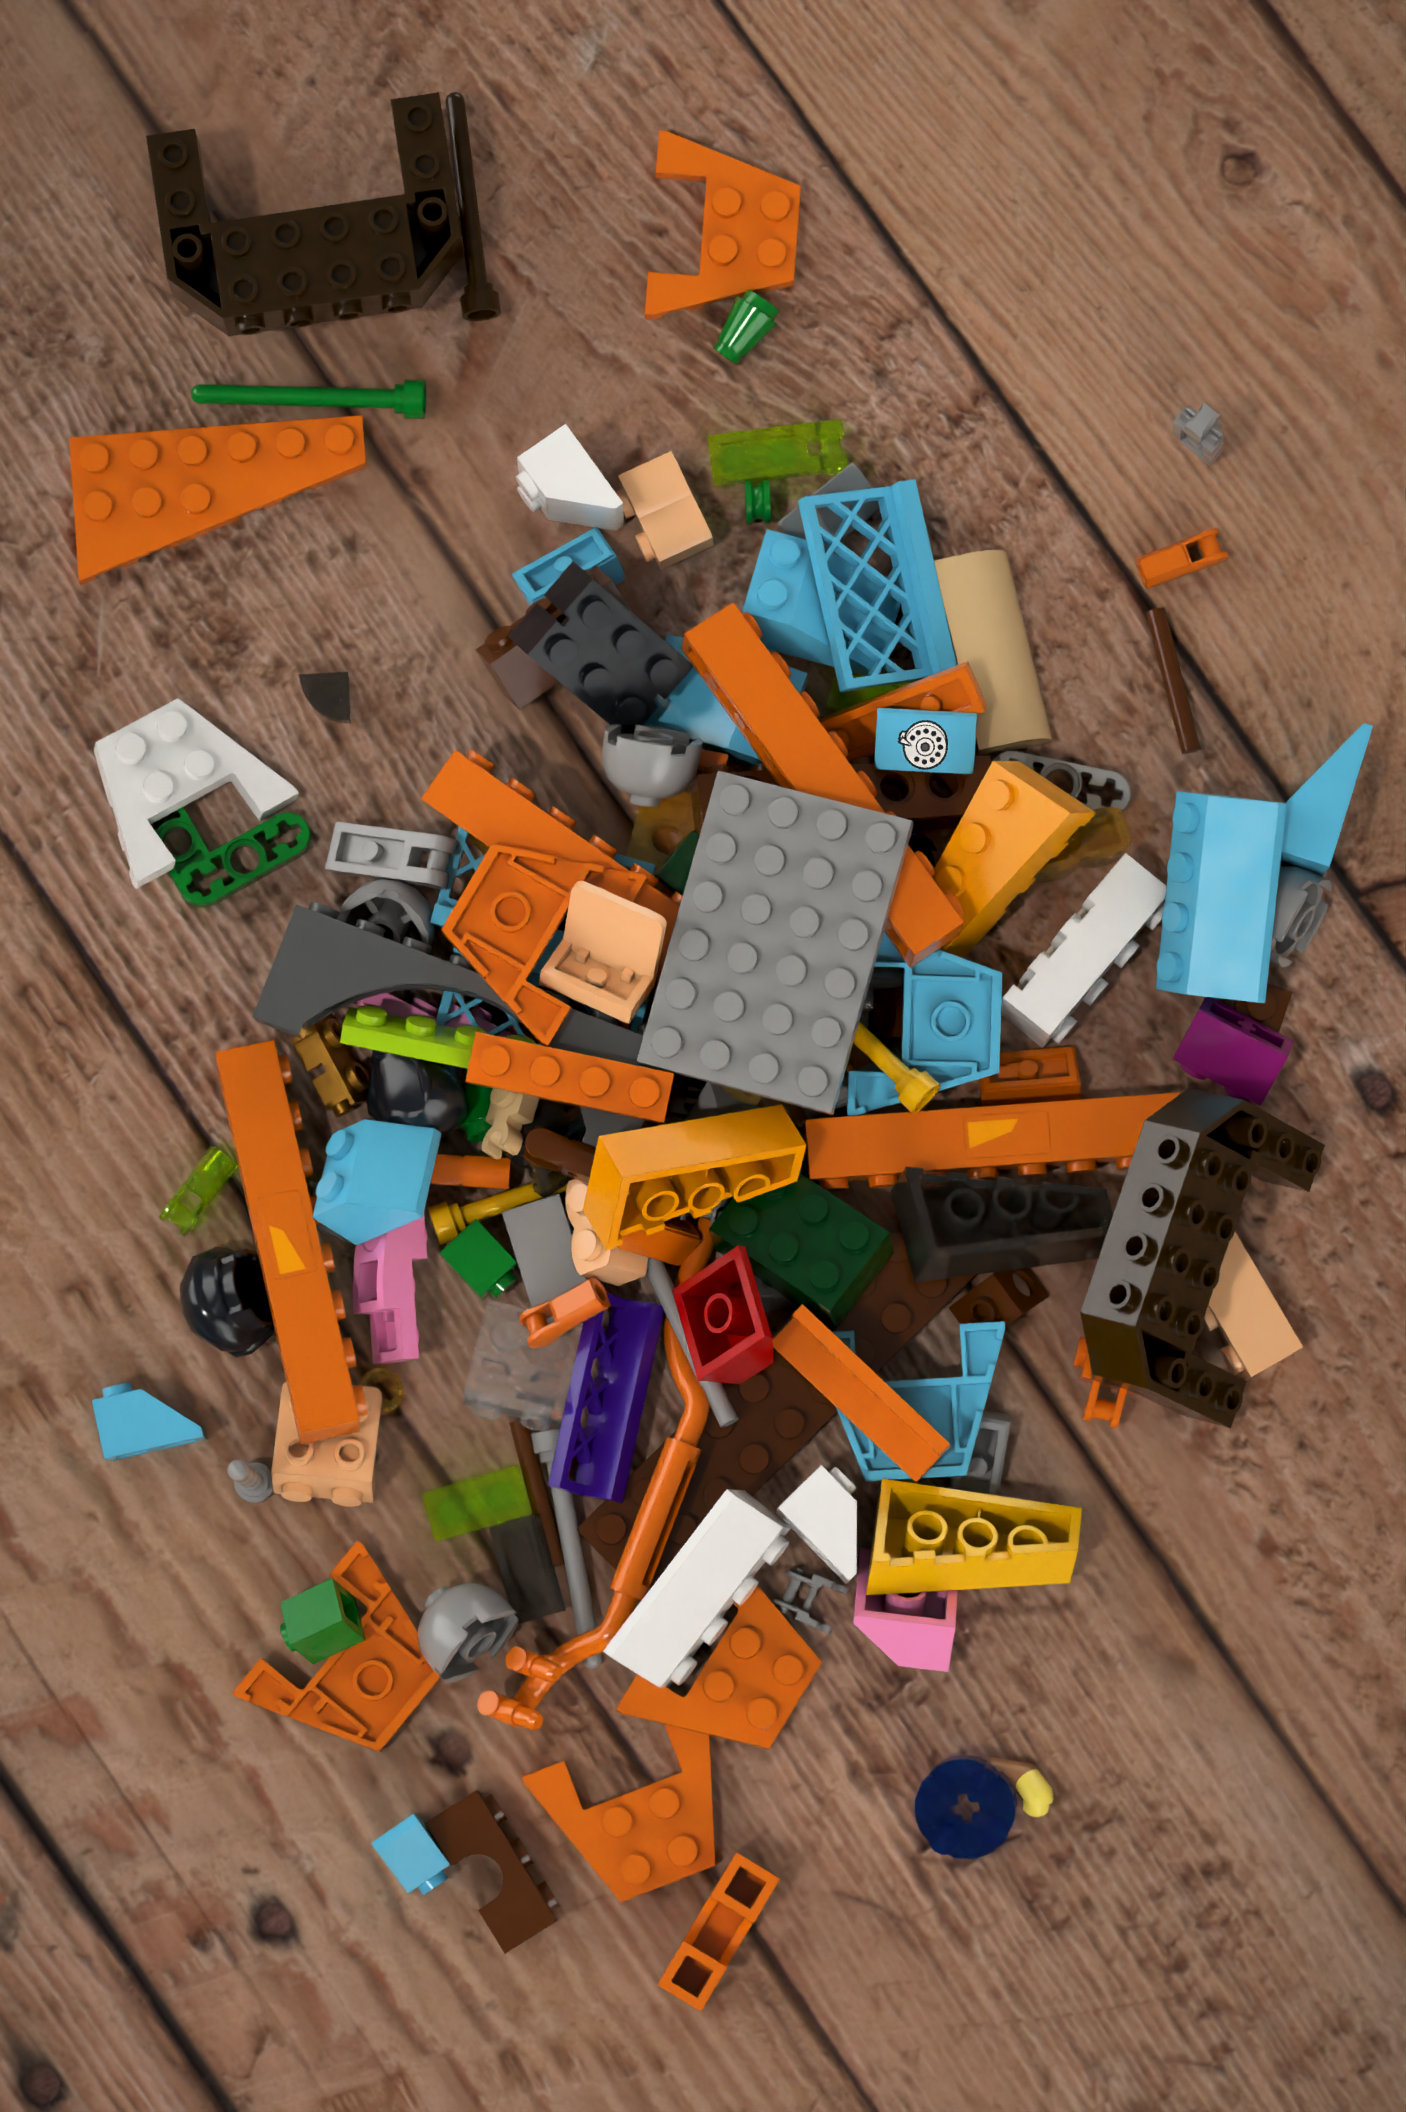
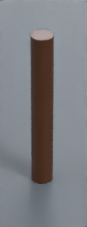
[1146,608,1201,754]
[509,1418,565,1569]

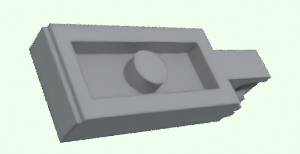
[1172,403,1224,466]

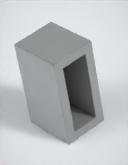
[502,1194,589,1307]

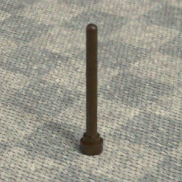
[445,92,501,321]

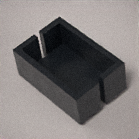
[508,561,693,734]

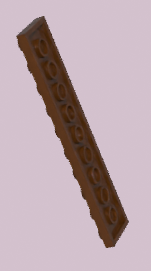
[577,1184,1001,1591]

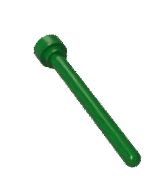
[191,379,426,419]

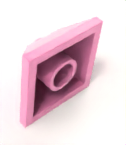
[853,1547,958,1672]

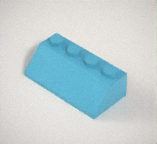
[1156,791,1287,1003]

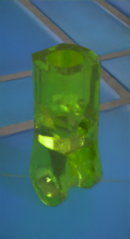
[159,1145,238,1237]

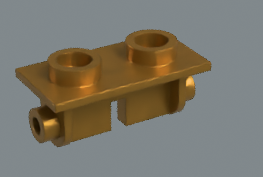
[291,1014,370,1118]

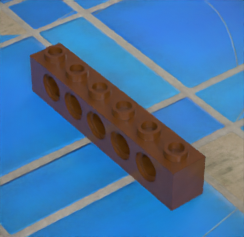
[690,755,991,835]

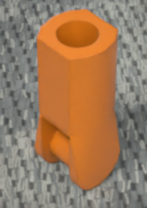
[1135,528,1229,589]
[430,1154,512,1190]
[519,1277,611,1349]

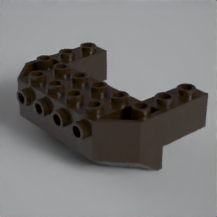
[146,92,463,336]
[1080,1088,1325,1428]

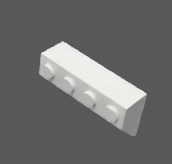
[603,1489,791,1688]

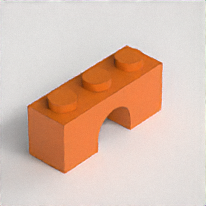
[657,1852,780,2012]

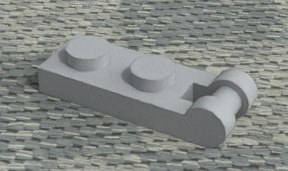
[325,821,458,890]

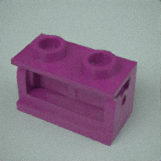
[1173,997,1294,1106]

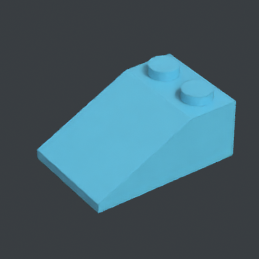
[742,529,900,676]
[644,634,808,768]
[1280,723,1373,876]

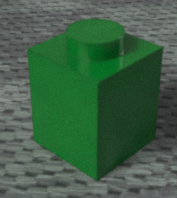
[439,1219,518,1301]
[280,1578,366,1664]

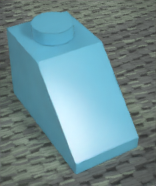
[92,1383,207,1462]
[371,1813,450,1896]

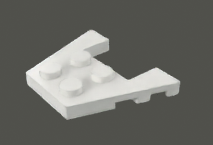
[94,698,299,889]

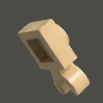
[482,1088,539,1159]

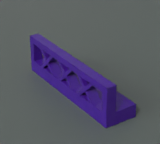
[548,1292,664,1503]

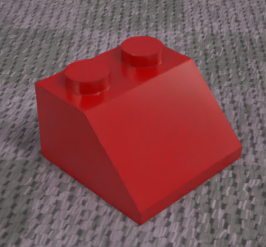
[672,1245,774,1384]

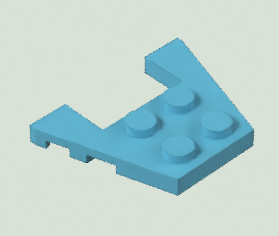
[847,933,1003,1116]
[833,1321,1005,1482]

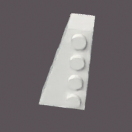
[1001,853,1166,1048]

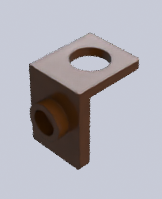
[949,1256,1049,1327]

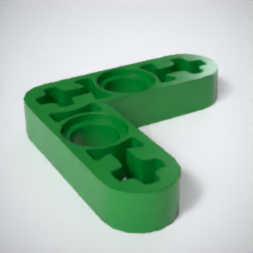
[151,807,311,908]

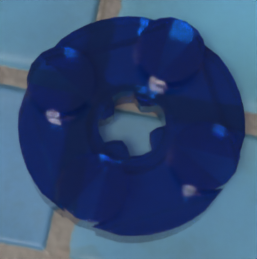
[915,1755,1017,1859]

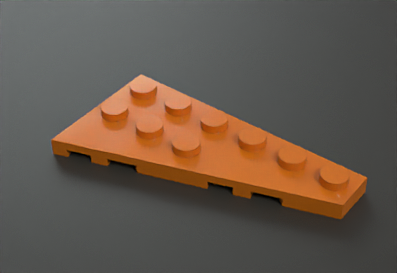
[69,415,367,585]

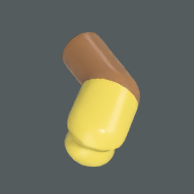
[987,1757,1054,1817]

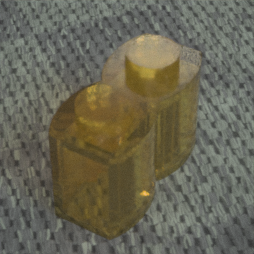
[1034,807,1131,882]

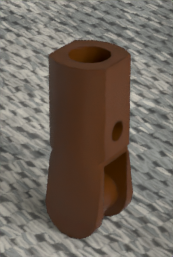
[523,1128,596,1183]

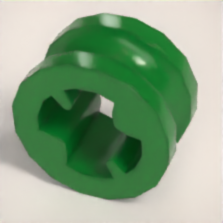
[744,480,771,525]

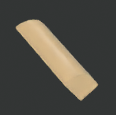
[934,550,1053,756]

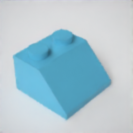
[312,1119,441,1246]

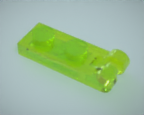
[707,420,849,488]

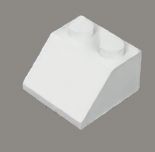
[515,424,624,531]
[776,1465,857,1584]

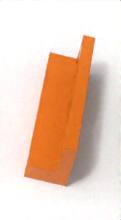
[772,1304,951,1483]

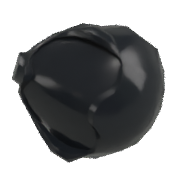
[366,1050,468,1137]
[180,1247,275,1358]

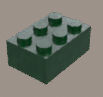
[709,1173,894,1331]

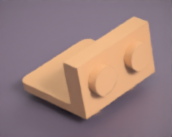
[539,881,667,1024]
[271,1382,382,1507]

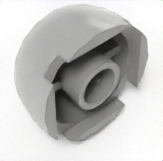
[602,724,703,807]
[1270,866,1332,967]
[337,879,435,947]
[417,1583,519,1683]

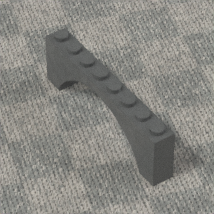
[252,901,666,1147]

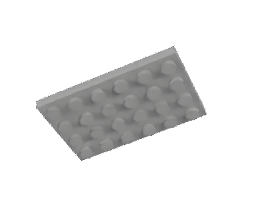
[637,771,914,1115]

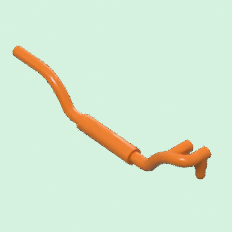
[477,1217,714,1730]

